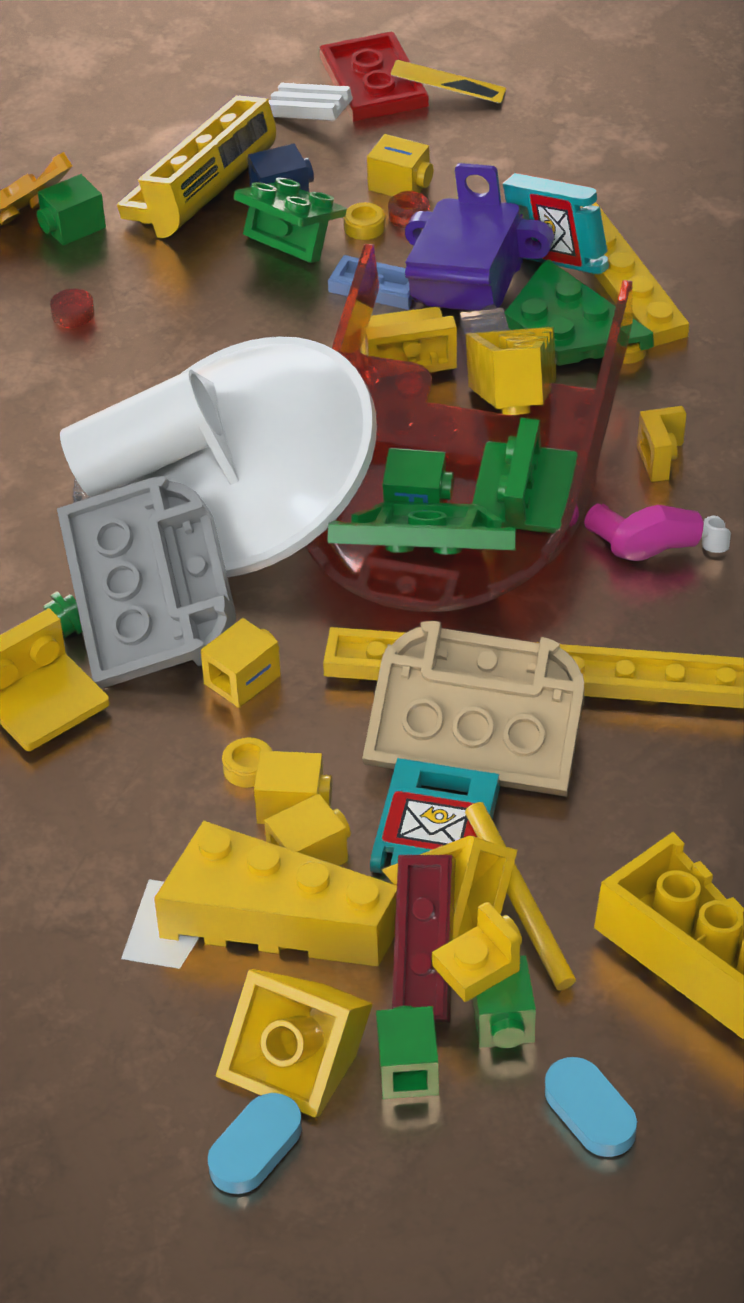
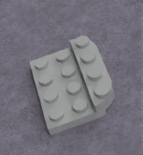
[57,476,236,689]

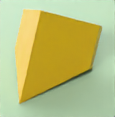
[381,836,518,940]

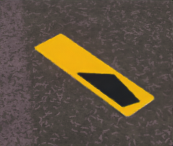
[391,60,506,103]

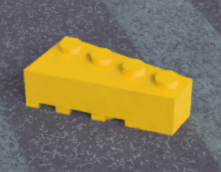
[465,327,556,415]
[154,821,397,966]
[594,831,744,1039]

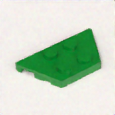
[504,260,654,365]
[328,501,516,554]

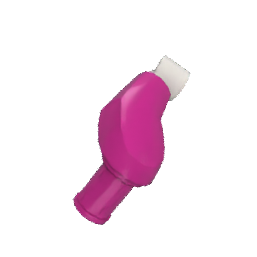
[584,503,731,561]

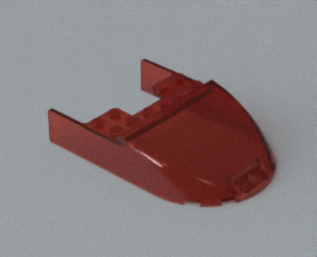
[305,243,633,612]

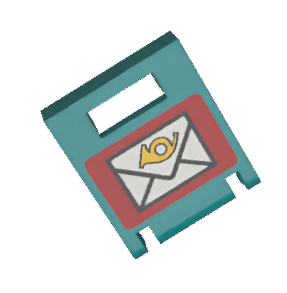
[503,173,609,274]
[370,758,500,873]

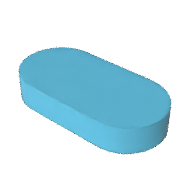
[545,1057,637,1157]
[208,1093,302,1194]

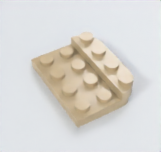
[362,621,584,797]

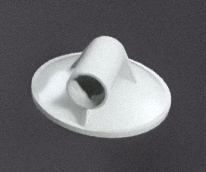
[60,337,377,577]

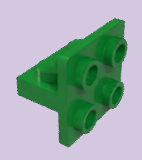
[234,178,347,263]
[472,418,578,534]

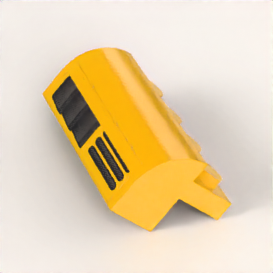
[116,96,276,238]

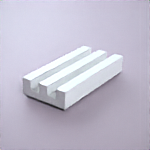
[269,83,353,121]

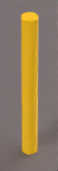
[465,802,576,990]

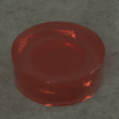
[388,191,430,228]
[50,288,95,328]

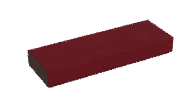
[392,855,456,1023]

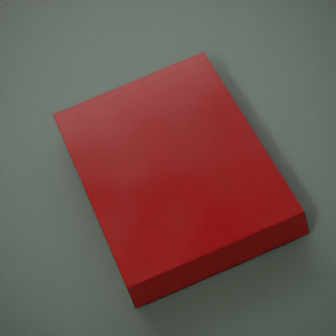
[319,31,429,122]

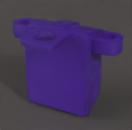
[405,163,554,312]

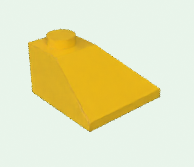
[216,969,373,1118]

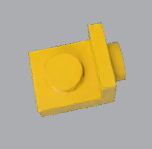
[637,406,687,482]
[432,902,522,1002]

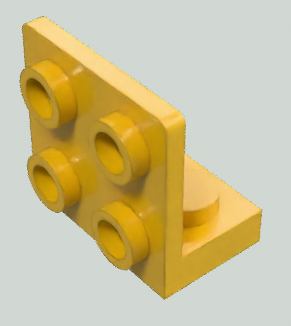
[354,307,457,380]
[0,608,109,751]

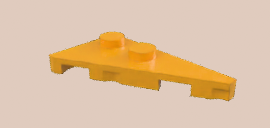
[0,152,72,226]

